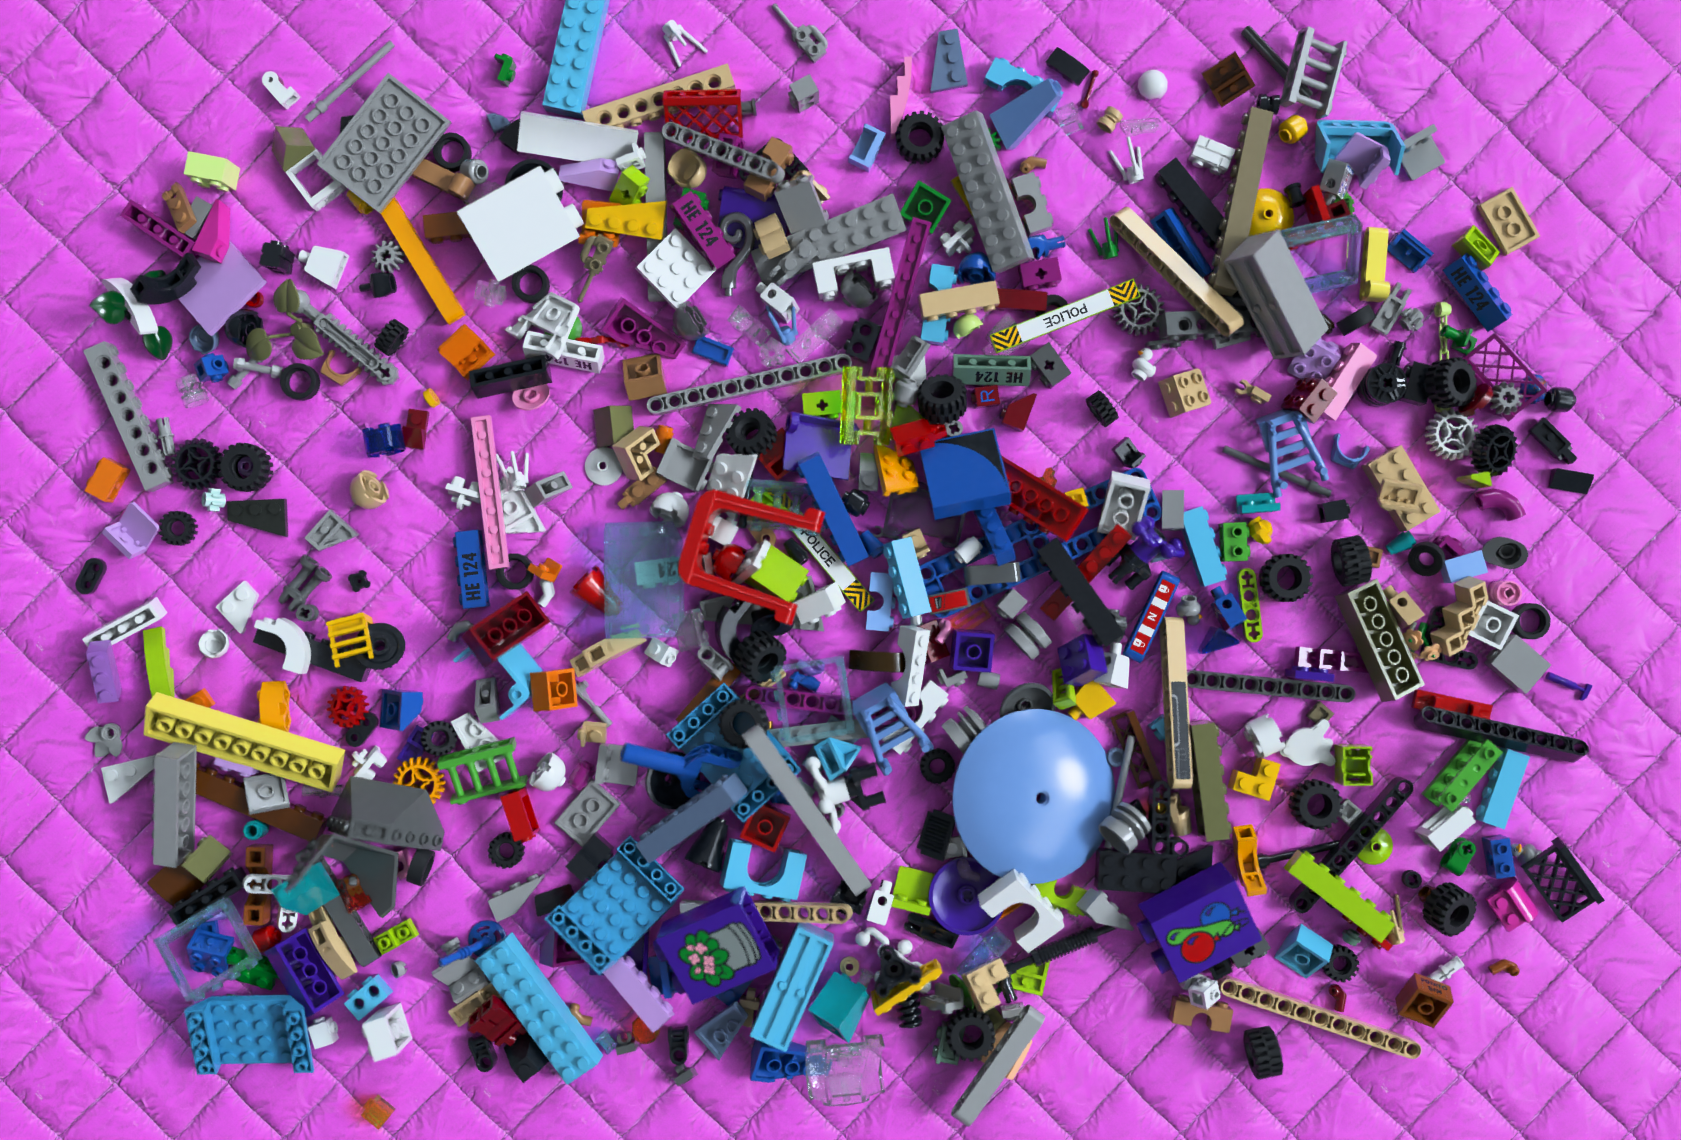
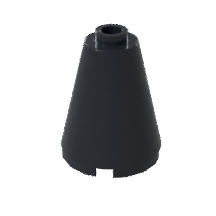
[685,817,728,873]

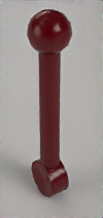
[1081,70,1099,109]

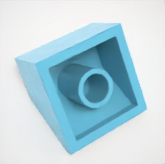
[1274,924,1333,979]

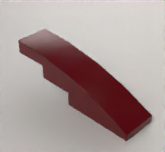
[995,288,1048,312]

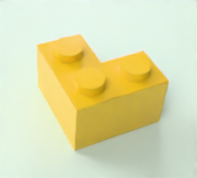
[1227,757,1281,801]

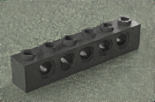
[1158,310,1262,342]

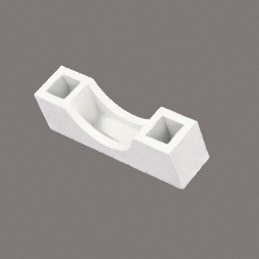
[891,625,930,707]
[882,679,949,755]

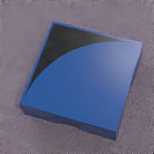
[920,428,1011,520]

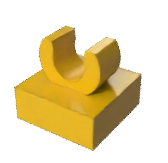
[1064,487,1089,507]

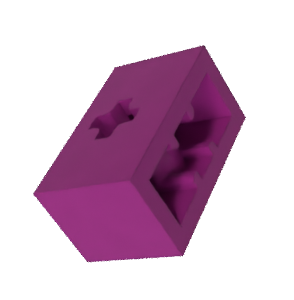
[1018,257,1062,291]

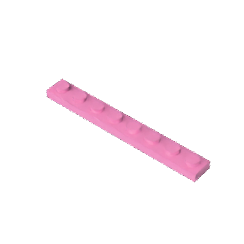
[471,415,510,570]

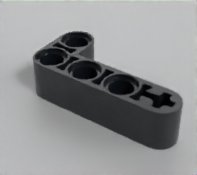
[1148,778,1189,857]

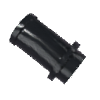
[1387,341,1407,366]

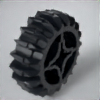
[1469,424,1518,477]
[170,438,223,490]

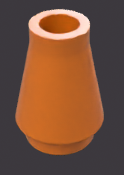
[654,424,674,454]

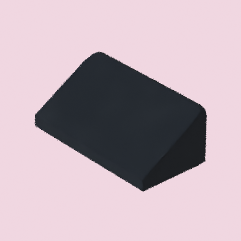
[1548,468,1594,494]
[535,884,575,916]

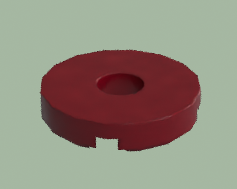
[1458,383,1493,417]

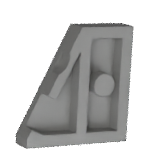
[305,509,359,551]

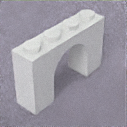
[978,869,1065,953]

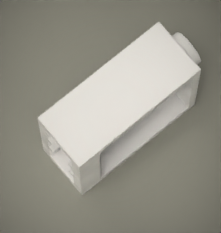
[286,149,348,211]
[1415,804,1476,851]

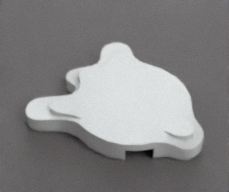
[1279,719,1336,766]

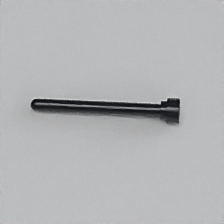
[1257,840,1339,870]

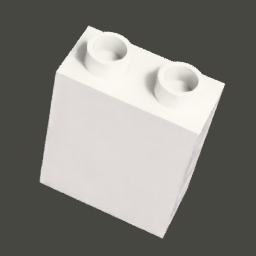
[457,166,584,282]

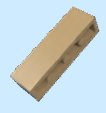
[918,280,1000,322]

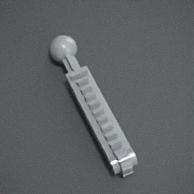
[295,289,400,386]

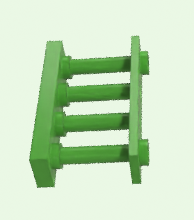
[437,737,528,805]
[1421,739,1503,812]

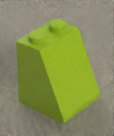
[744,545,809,602]

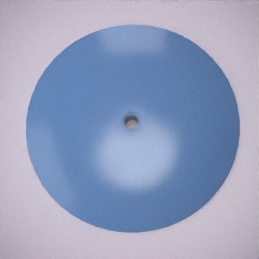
[952,709,1115,884]

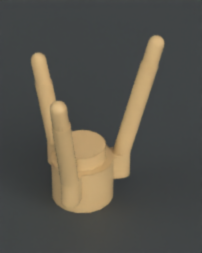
[1385,894,1405,945]

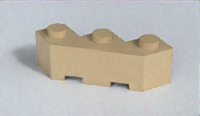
[1430,576,1489,657]

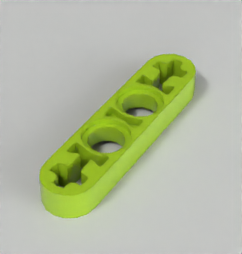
[1237,568,1263,643]

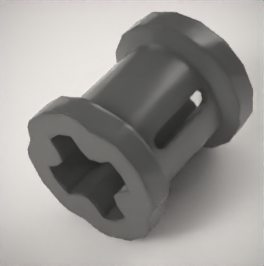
[736,98,757,116]
[296,604,319,622]

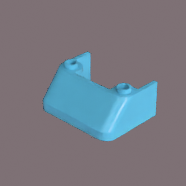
[1315,120,1405,175]
[453,644,543,720]

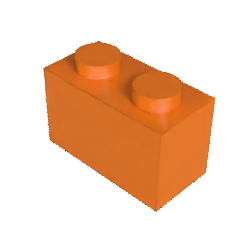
[84,457,131,503]

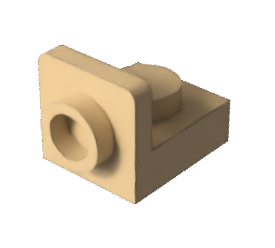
[902,527,930,559]
[577,721,607,747]

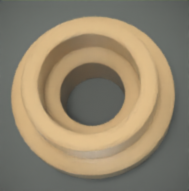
[840,956,859,976]

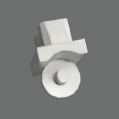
[940,220,975,257]
[445,476,481,510]
[352,745,387,780]

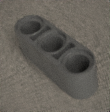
[963,562,1021,586]

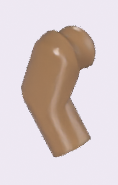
[1019,156,1047,174]
[569,1003,593,1026]

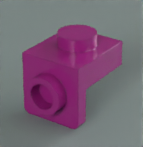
[1432,535,1466,557]

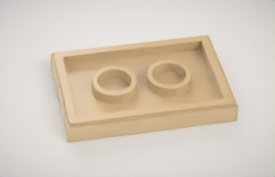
[1477,187,1540,256]

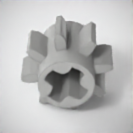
[1399,308,1424,331]

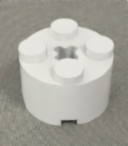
[1243,713,1285,758]

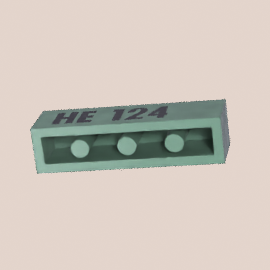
[952,354,1031,386]

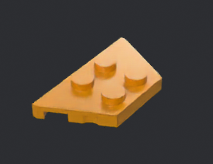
[873,442,919,496]

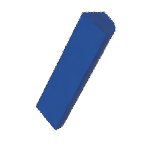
[1150,207,1212,278]

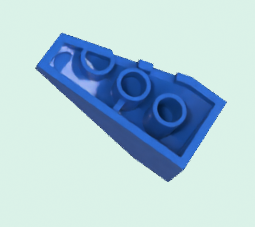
[750,1039,834,1083]

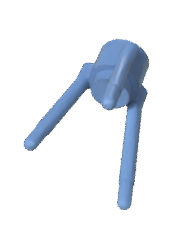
[765,305,798,346]

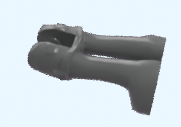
[278,554,332,612]

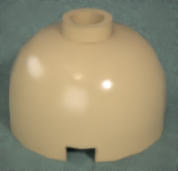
[349,470,389,509]

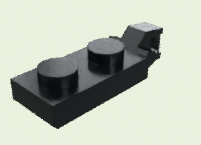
[1528,417,1578,465]

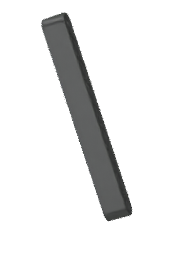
[1187,670,1356,703]

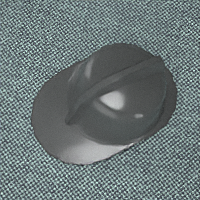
[1482,537,1528,569]

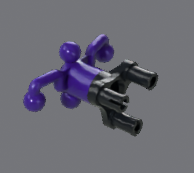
[1107,516,1185,590]

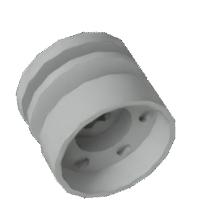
[941,705,987,754]
[1098,802,1151,855]

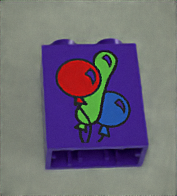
[1136,862,1262,984]

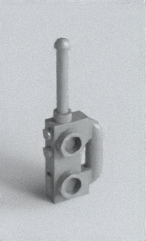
[772,4,828,64]

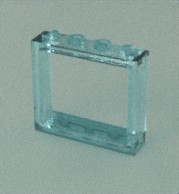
[1280,214,1362,294]
[770,655,856,744]
[153,898,263,1003]

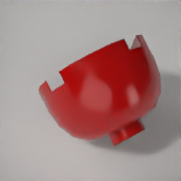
[712,544,747,581]

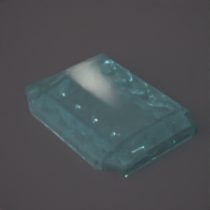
[604,521,684,639]

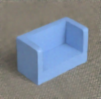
[848,124,886,172]
[1440,550,1488,583]

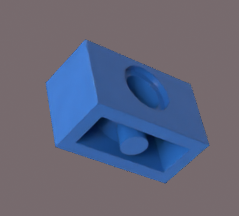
[1481,834,1516,879]

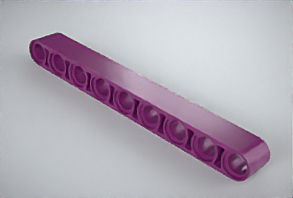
[745,684,916,721]

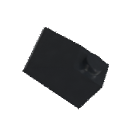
[504,1032,549,1083]

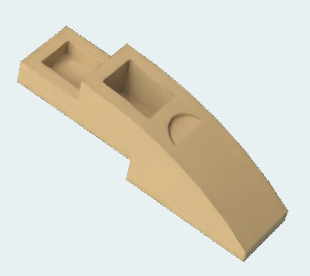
[570,624,647,677]
[308,905,358,980]

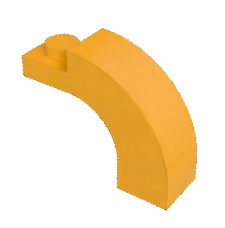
[1233,824,1267,897]

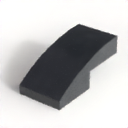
[1046,47,1090,86]

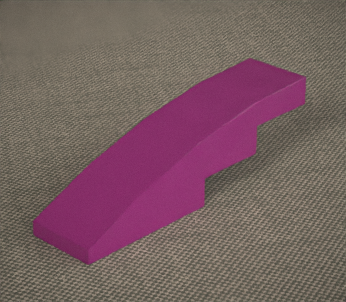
[1294,647,1368,673]

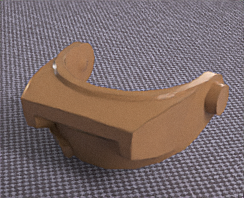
[321,349,362,386]

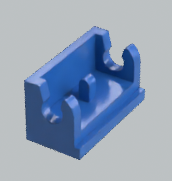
[1387,229,1434,273]

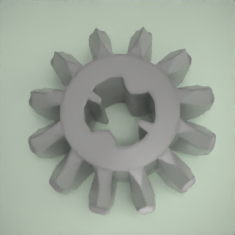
[371,241,405,273]
[1489,382,1523,415]

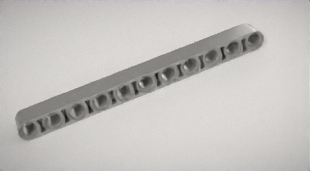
[647,354,852,416]
[742,724,872,897]

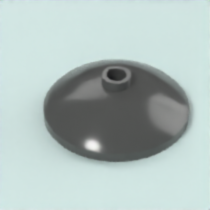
[1000,682,1055,718]

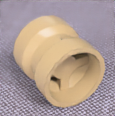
[1096,106,1123,134]

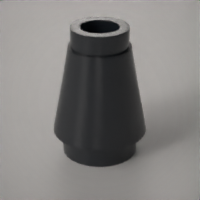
[783,538,810,566]

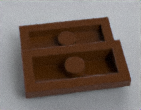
[1202,51,1256,108]
[147,862,205,907]

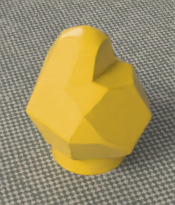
[1247,516,1273,544]

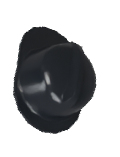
[751,607,794,636]

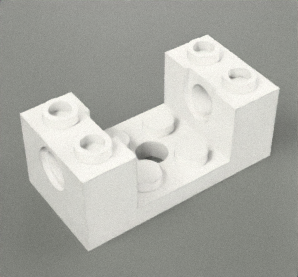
[812,247,895,302]

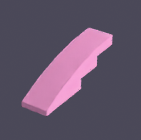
[890,56,912,139]

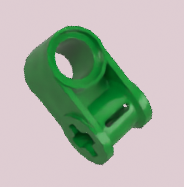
[1440,837,1476,876]

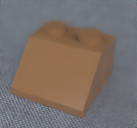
[623,353,667,401]

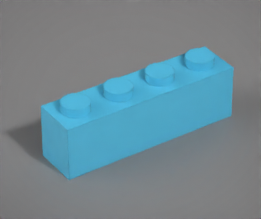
[1182,506,1227,587]
[883,537,931,619]
[1476,747,1530,830]

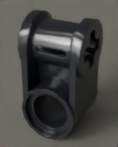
[668,1026,689,1065]
[468,1035,498,1072]

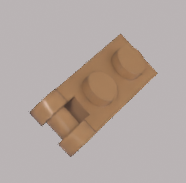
[162,182,197,234]

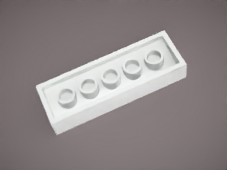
[517,111,638,162]

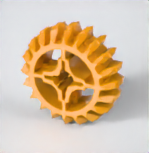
[392,756,446,804]

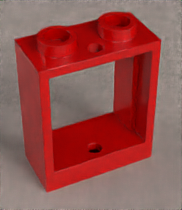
[500,787,540,843]

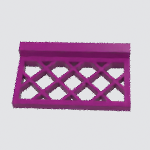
[1461,332,1547,422]

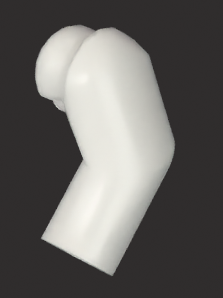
[538,579,555,607]

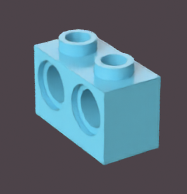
[344,974,393,1021]

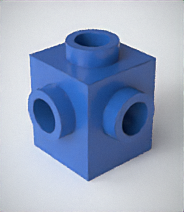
[193,353,229,383]

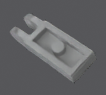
[767,238,819,287]
[1368,282,1412,337]

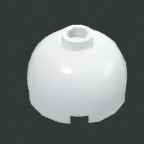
[649,492,689,528]
[529,752,566,792]

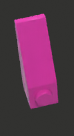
[192,199,230,263]

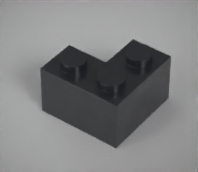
[565,832,614,882]

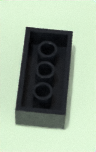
[1094,847,1177,893]

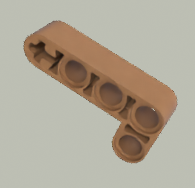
[411,159,476,202]

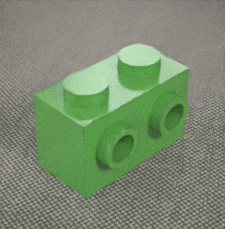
[1219,522,1250,562]

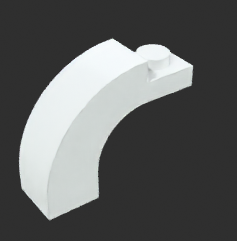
[254,617,311,674]

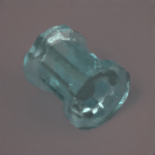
[594,1028,619,1055]

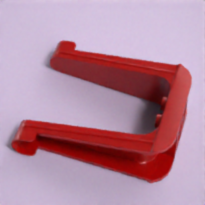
[678,489,825,625]

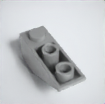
[488,873,545,922]
[1076,888,1134,931]

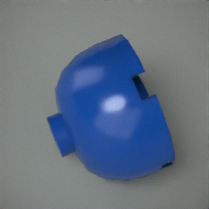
[957,252,996,285]

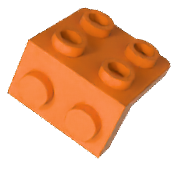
[437,324,495,381]

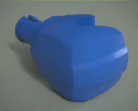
[1025,234,1066,263]

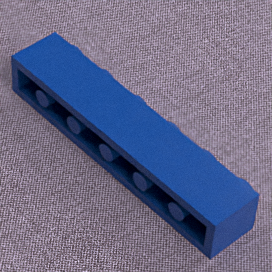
[796,451,869,567]

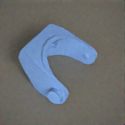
[1331,433,1370,470]

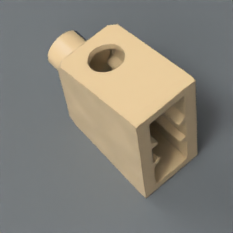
[1383,584,1425,630]

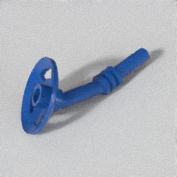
[438,920,507,967]

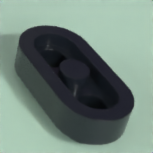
[75,558,107,594]
[345,712,379,747]

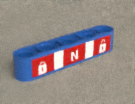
[1122,570,1180,663]

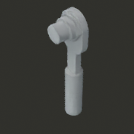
[576,680,613,728]

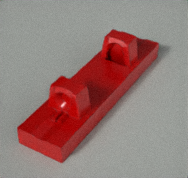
[1411,689,1493,719]

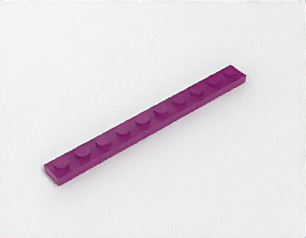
[860,217,932,410]

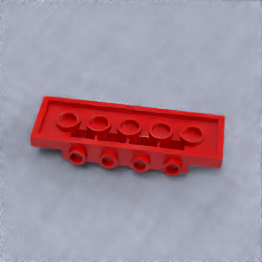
[1001,455,1089,542]

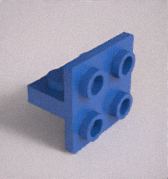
[648,956,678,999]

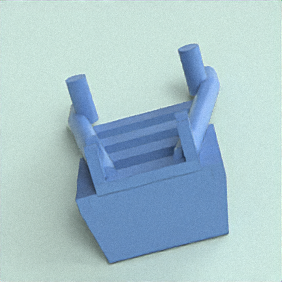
[1255,409,1329,498]
[852,682,934,776]

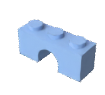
[866,572,896,632]

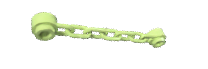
[1434,302,1452,413]

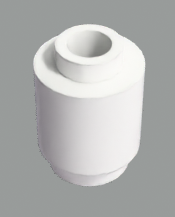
[954,536,983,564]

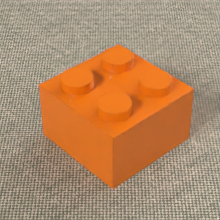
[530,668,578,712]

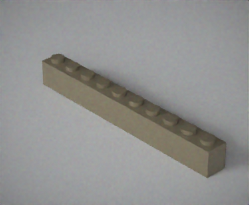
[1208,106,1274,297]

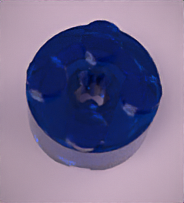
[362,423,406,458]

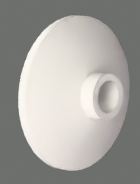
[585,447,623,485]

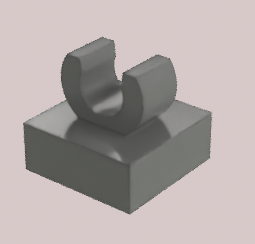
[615,1031,638,1055]
[674,1063,698,1086]

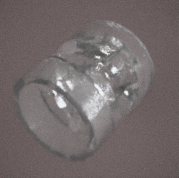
[175,374,209,408]

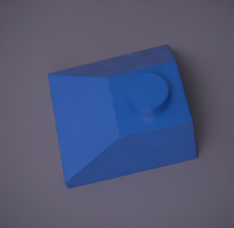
[380,689,423,731]

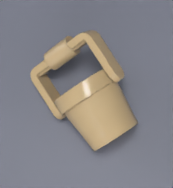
[1170,792,1192,836]

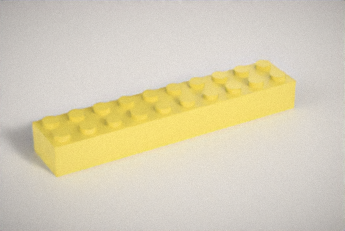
[143,692,345,792]

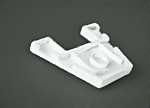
[505,292,580,360]

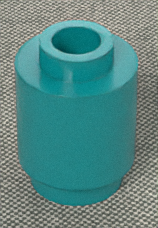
[243,819,269,840]

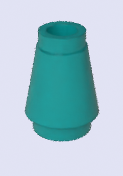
[1385,531,1417,555]

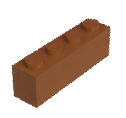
[423,212,473,244]

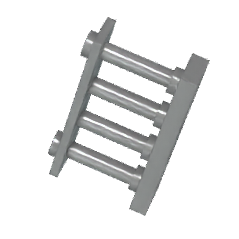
[1280,26,1348,120]

